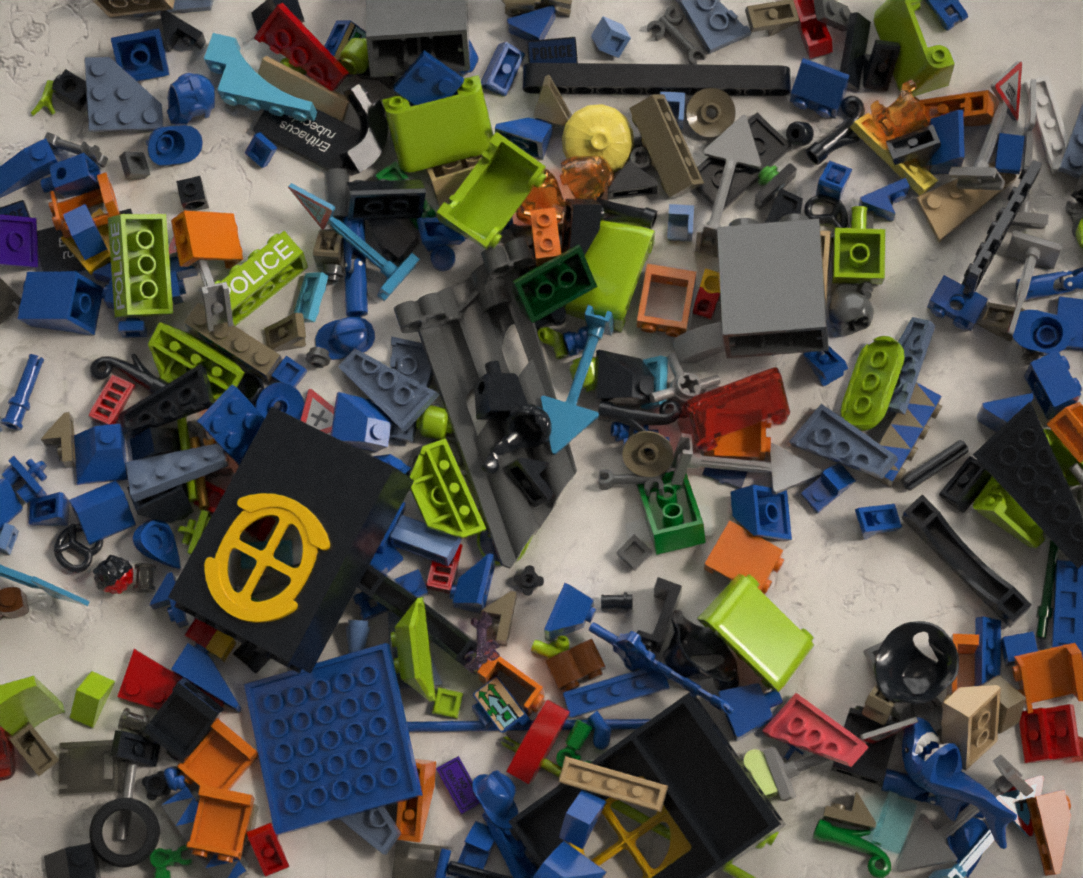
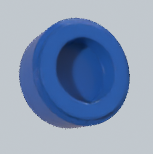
[430,245,456,271]

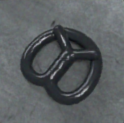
[804,195,848,242]
[53,524,104,573]

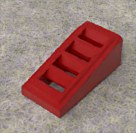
[88,375,135,425]
[426,544,463,594]

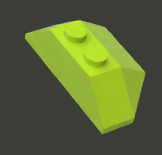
[148,322,244,400]
[409,438,486,539]
[391,597,436,701]

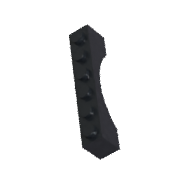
[901,494,1032,628]
[357,562,491,675]

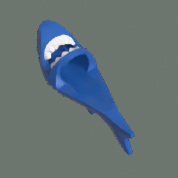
[902,717,1017,849]

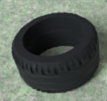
[89,798,160,867]

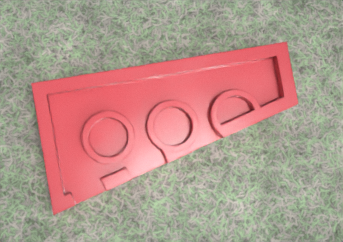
[762,693,869,767]

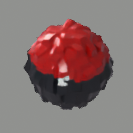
[93,554,134,594]

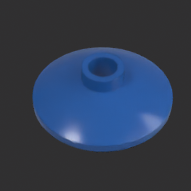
[255,382,304,420]

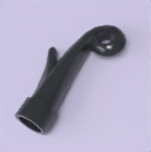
[806,96,865,165]
[583,178,658,229]
[90,354,169,395]
[598,400,682,432]

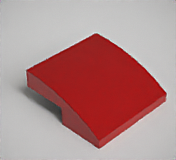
[1019,704,1081,763]

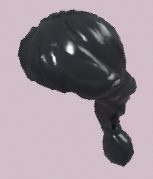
[481,404,552,474]

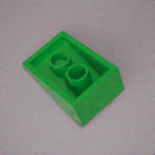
[636,471,706,555]

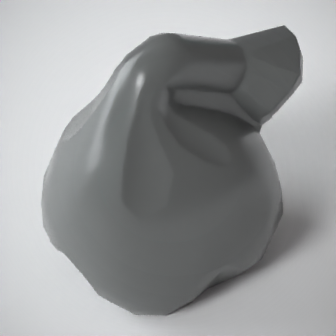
[829,281,874,336]

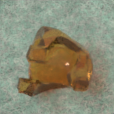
[870,80,928,140]
[560,156,615,200]
[516,169,565,226]

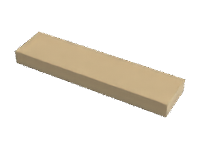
[258,56,350,121]
[558,756,668,812]

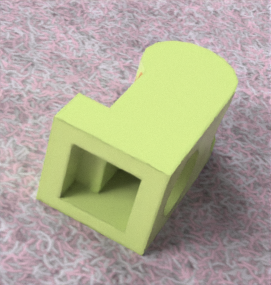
[743,749,778,798]

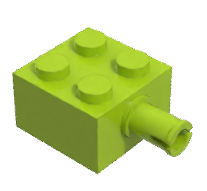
[832,206,885,285]

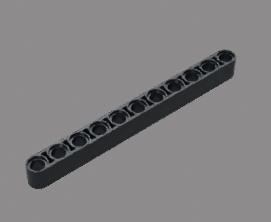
[522,63,791,96]

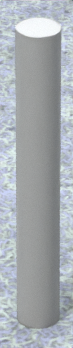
[116,762,137,841]

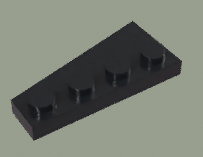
[119,364,215,437]

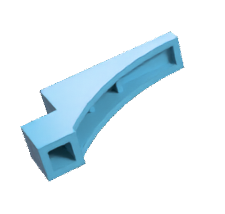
[204,33,317,121]

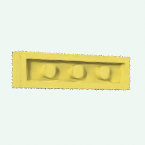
[850,113,938,196]

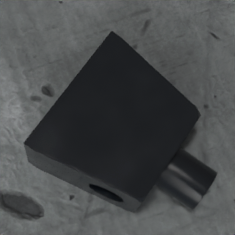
[474,361,528,420]

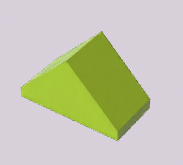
[69,671,115,728]

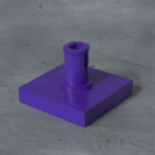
[0,215,38,268]

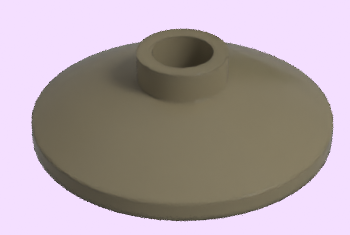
[686,88,736,138]
[622,431,674,477]

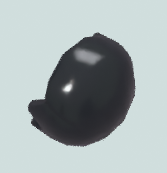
[237,372,265,407]

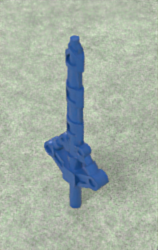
[588,622,734,714]

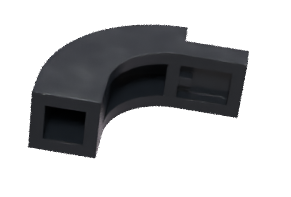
[339,84,388,175]

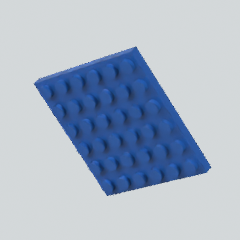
[244,643,423,835]

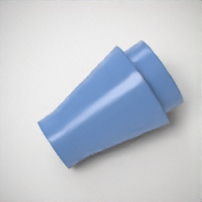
[345,620,370,654]

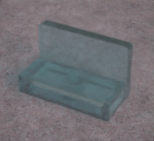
[871,791,917,854]

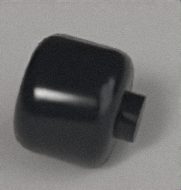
[786,121,814,146]
[713,664,740,691]

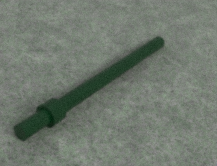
[1036,539,1059,639]

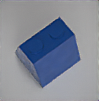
[18,271,104,335]

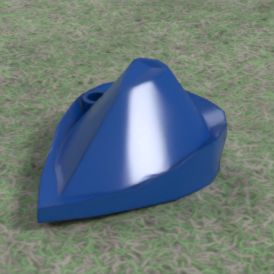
[132,519,180,569]
[946,817,988,878]

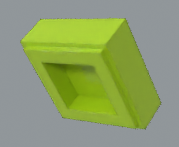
[432,688,463,719]

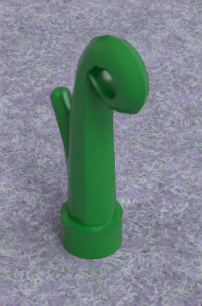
[812,819,892,878]

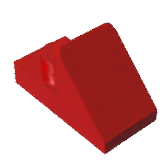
[247,823,289,877]

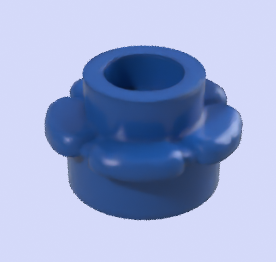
[610,421,630,442]

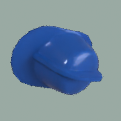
[146,125,203,165]
[1012,309,1072,354]
[316,316,375,360]
[472,770,519,830]

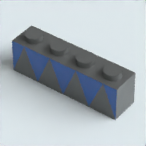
[161,787,249,878]

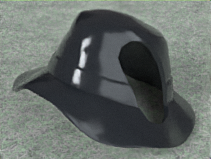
[663,610,738,682]
[874,621,959,704]

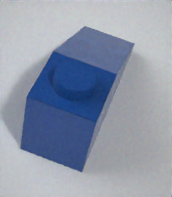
[0,138,58,198]
[171,643,242,713]

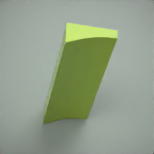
[0,675,65,735]

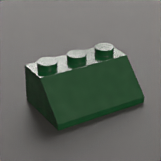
[512,244,597,323]

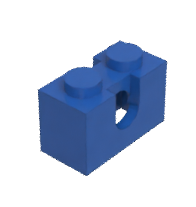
[927,275,988,331]

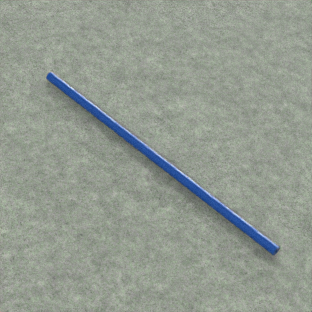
[407,719,651,732]

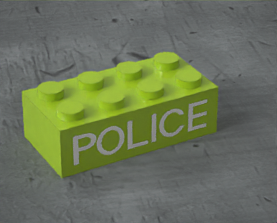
[108,214,173,318]
[214,231,308,326]

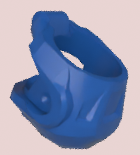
[167,73,215,126]

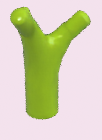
[31,80,56,116]

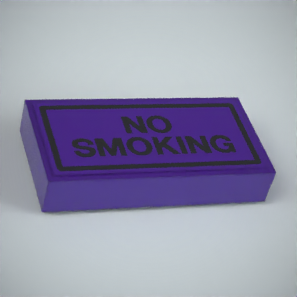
[436,756,480,815]

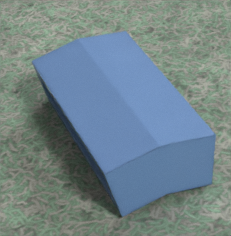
[390,514,462,566]

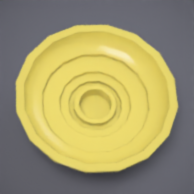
[562,104,634,177]

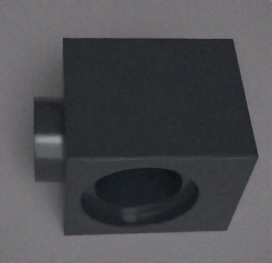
[52,69,87,111]
[176,176,209,211]

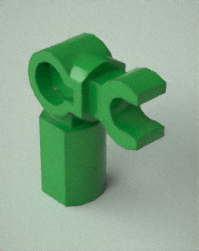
[556,719,592,767]
[150,845,192,878]

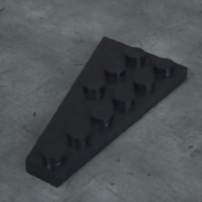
[962,159,1042,299]
[973,402,1083,569]

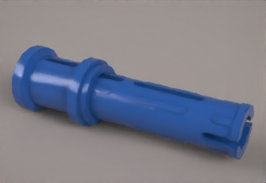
[1,354,44,430]

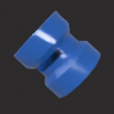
[562,326,589,357]

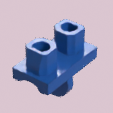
[1,456,47,503]

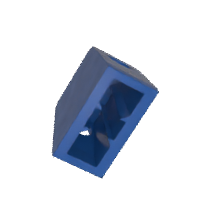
[40,153,101,198]
[718,683,783,741]

